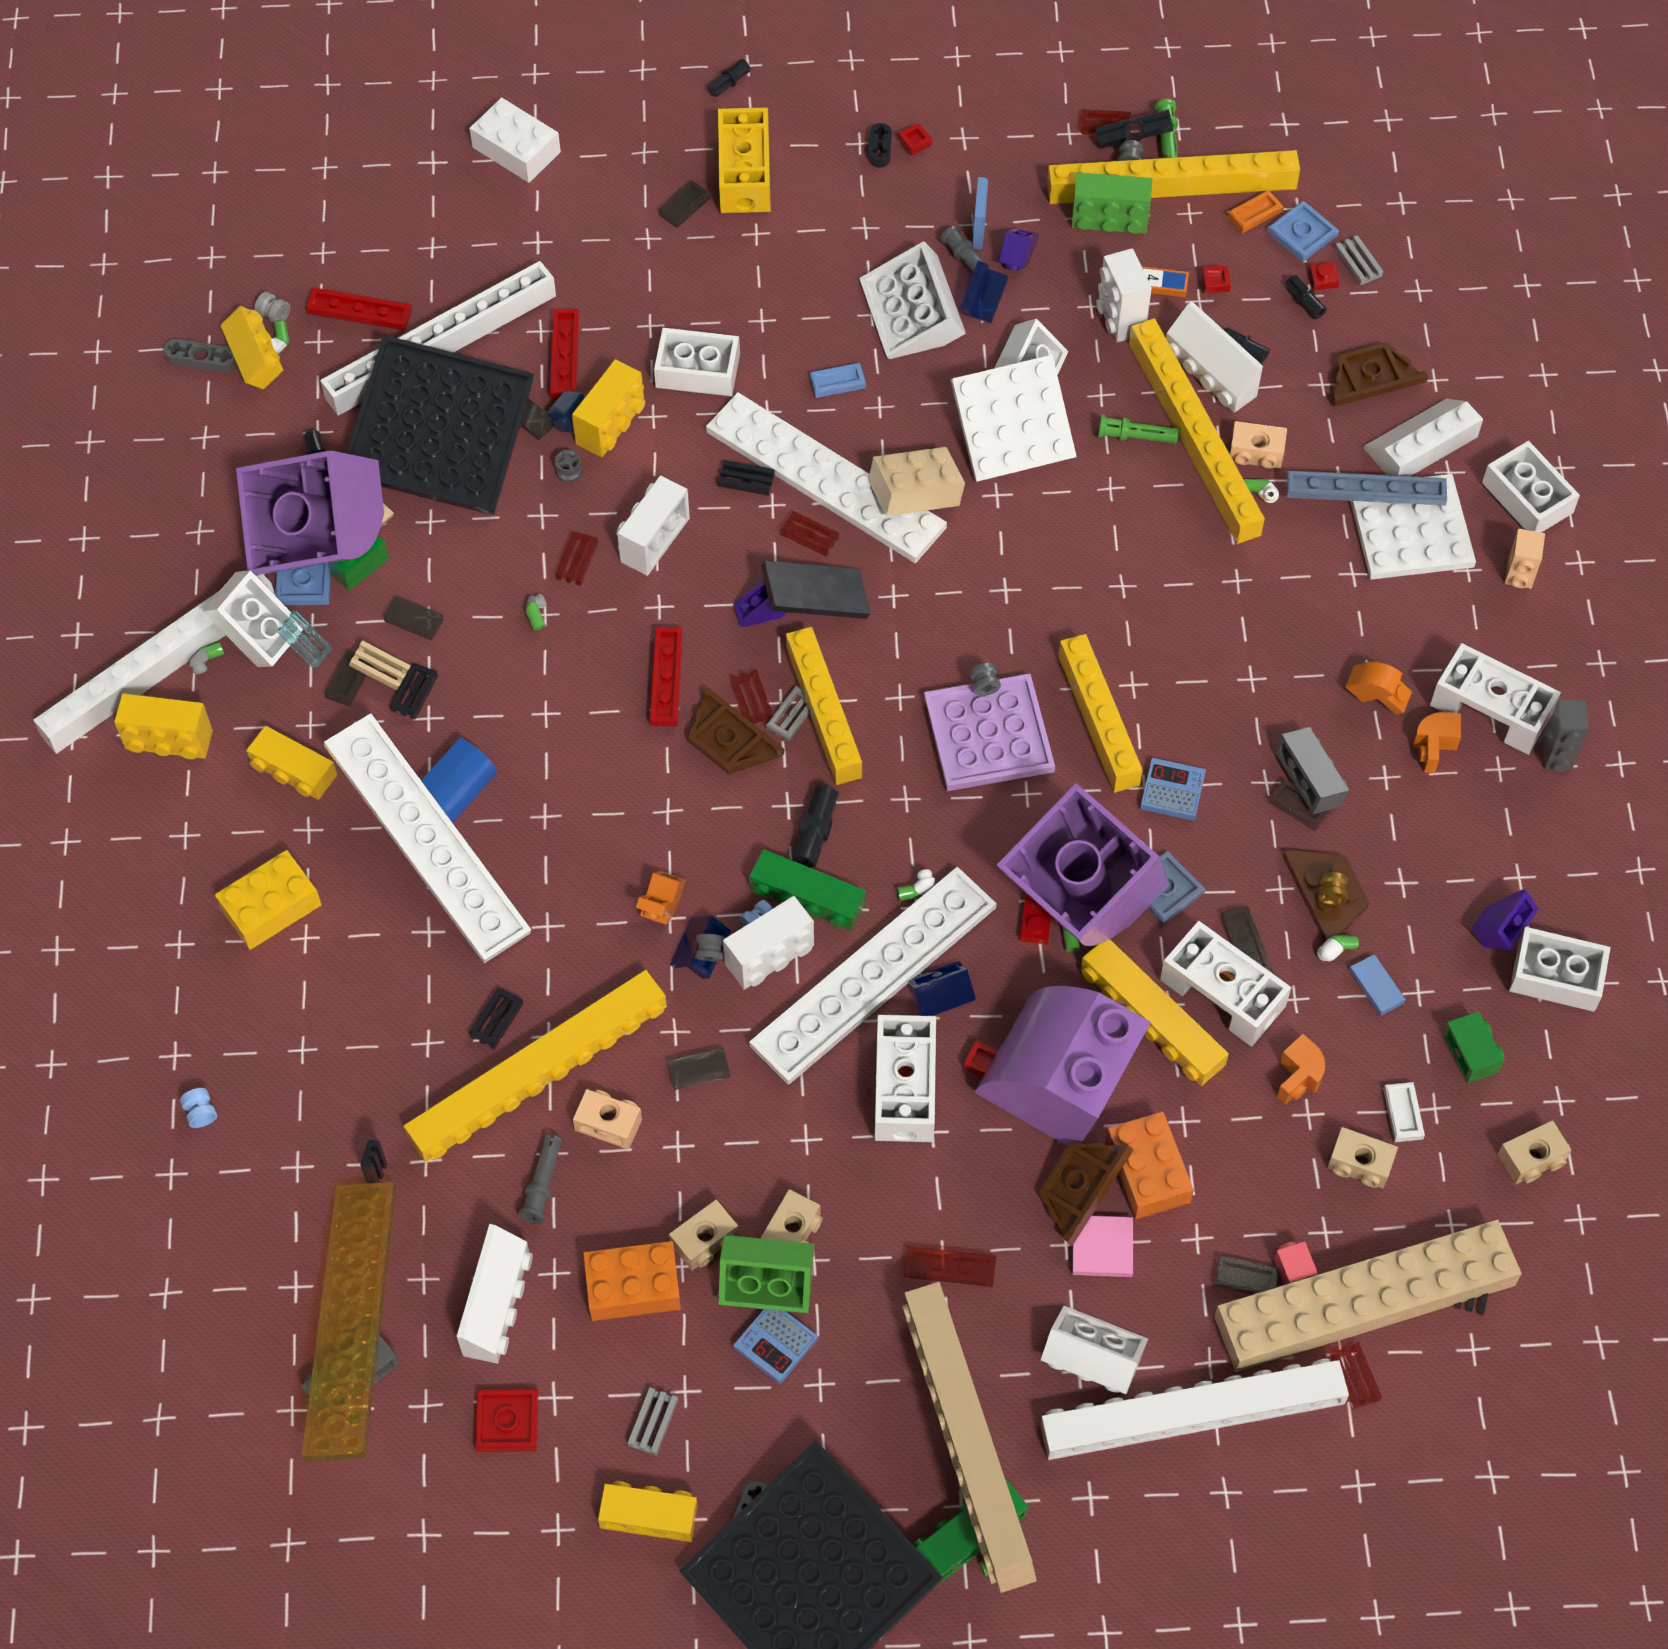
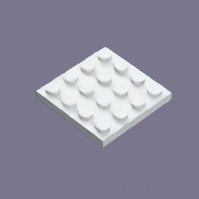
[951,355,1077,482]
[1350,474,1476,580]

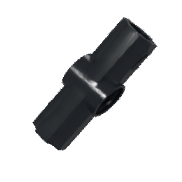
[1096,109,1174,149]
[792,784,839,868]

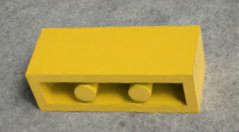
[220,306,283,389]
[246,725,337,800]
[598,1481,698,1542]

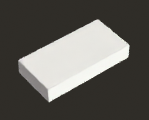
[1383,1082,1425,1142]

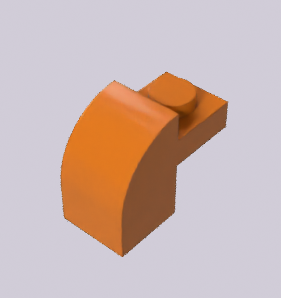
[1345,662,1412,715]
[1413,712,1461,773]
[636,871,686,925]
[1277,1034,1325,1105]

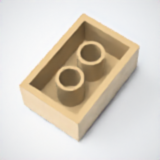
[868,447,965,516]

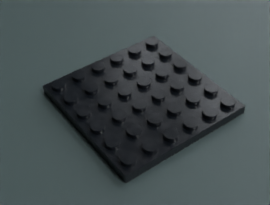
[346,334,535,516]
[679,1440,944,1649]

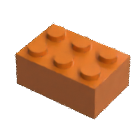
[1105,1112,1194,1220]
[584,1241,681,1321]

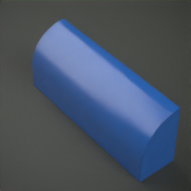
[421,737,497,823]

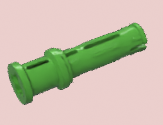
[1154,99,1178,158]
[1098,414,1179,444]

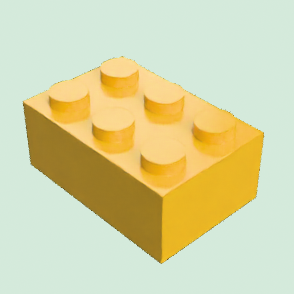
[572,359,645,458]
[114,693,213,759]
[215,850,322,950]

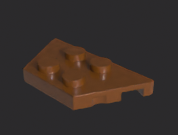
[1333,342,1428,407]
[688,687,784,775]
[1283,850,1369,942]
[1039,1142,1133,1246]

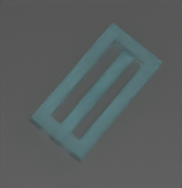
[276,611,333,668]

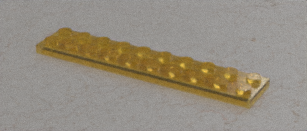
[302,1182,396,1461]

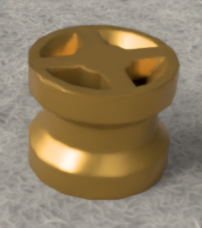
[1319,872,1348,905]

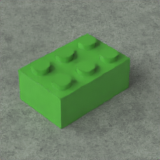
[1072,172,1152,234]
[719,1235,814,1313]

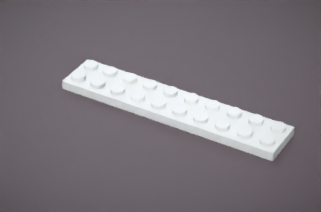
[706,393,947,564]
[324,713,531,963]
[749,867,996,1085]

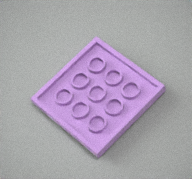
[924,674,1055,791]

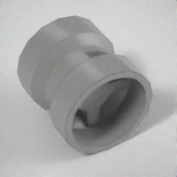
[254,291,290,323]

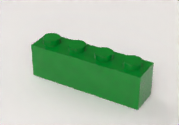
[749,849,866,931]
[912,1478,1029,1587]

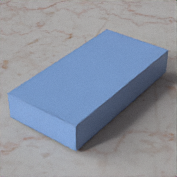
[810,363,866,398]
[1349,954,1406,1016]

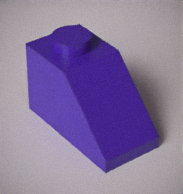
[999,228,1039,271]
[733,579,787,627]
[1472,889,1539,951]

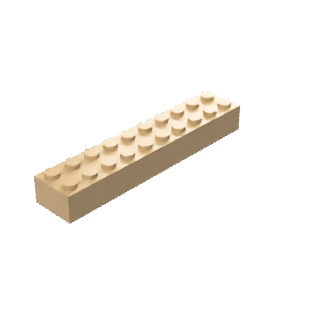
[1214,1220,1522,1372]
[902,1282,1037,1593]

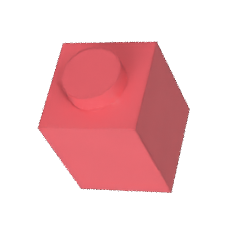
[1274,1242,1318,1285]

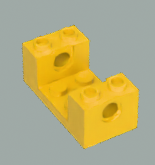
[718,108,771,213]

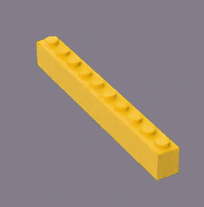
[1047,150,1300,204]
[1129,318,1265,544]
[404,970,667,1163]

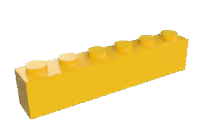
[786,627,862,785]
[1058,634,1142,793]
[1081,939,1229,1086]

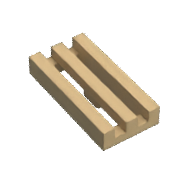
[349,640,411,691]

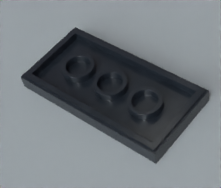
[761,561,871,619]

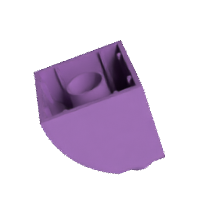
[236,451,384,576]
[997,783,1169,946]
[974,986,1151,1146]

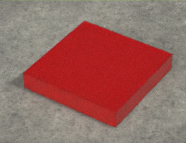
[475,1389,539,1452]

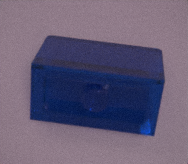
[960,260,1008,323]
[670,915,731,979]
[908,961,976,1016]

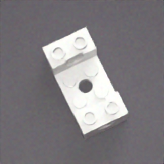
[1430,643,1561,755]
[1160,921,1291,1047]
[875,1015,936,1142]

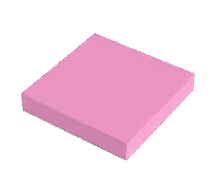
[1073,1216,1133,1277]

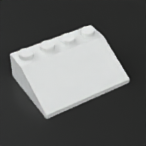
[859,241,966,359]

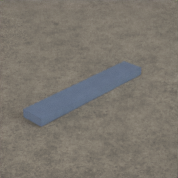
[1287,471,1447,505]

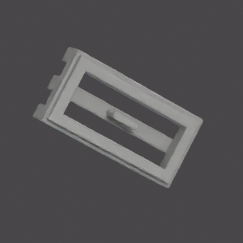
[1335,235,1383,286]
[766,686,810,741]
[628,1387,678,1456]

